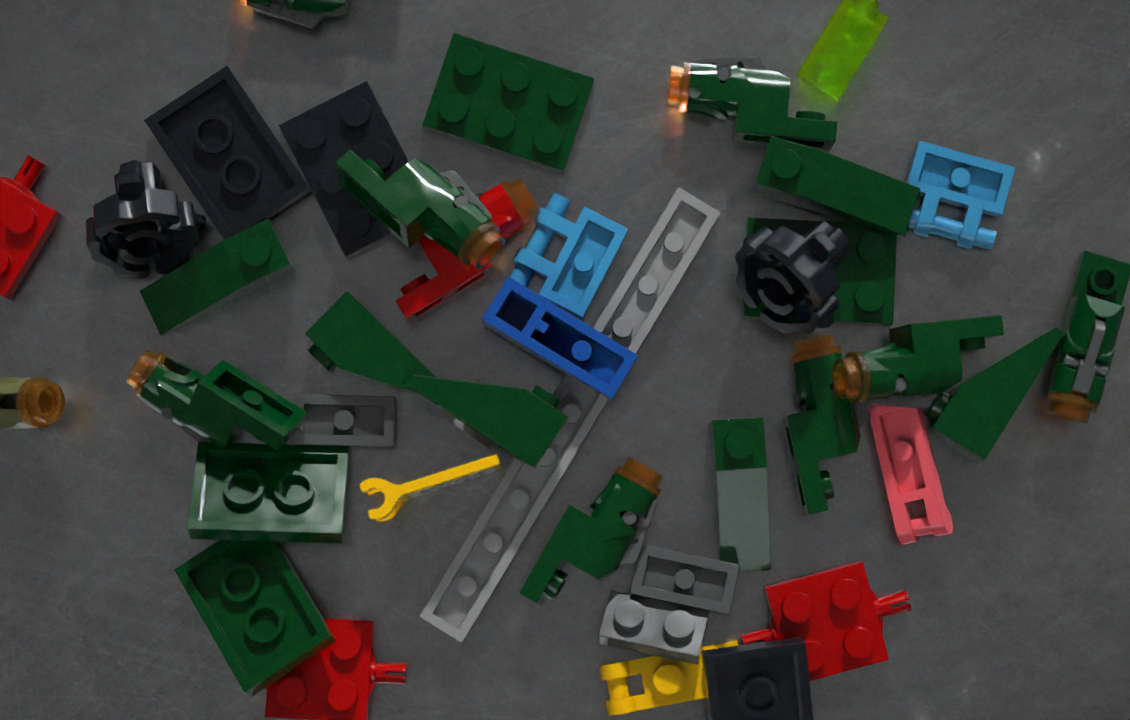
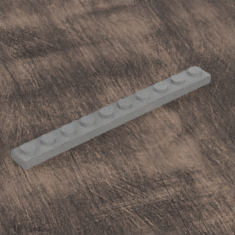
[419,187,721,643]

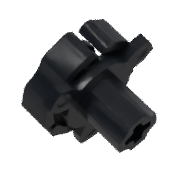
[85,160,206,278]
[735,221,849,334]

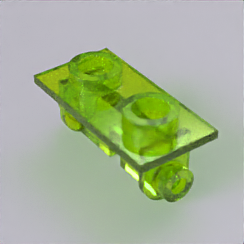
[796,0,890,100]

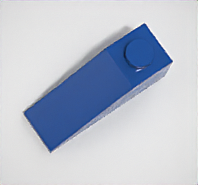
[481,276,638,400]

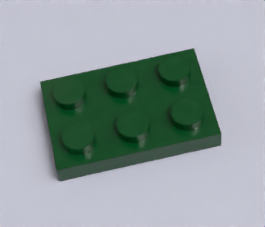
[422,33,594,174]
[742,217,897,326]
[187,442,350,544]
[174,540,337,697]

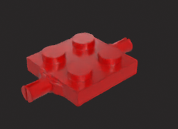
[0,155,62,300]
[740,561,911,681]
[233,618,407,720]

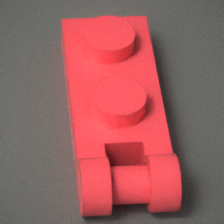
[867,406,953,545]

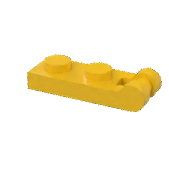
[599,640,739,716]

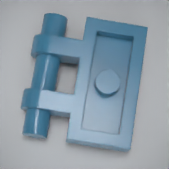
[906,141,1015,250]
[510,193,629,319]

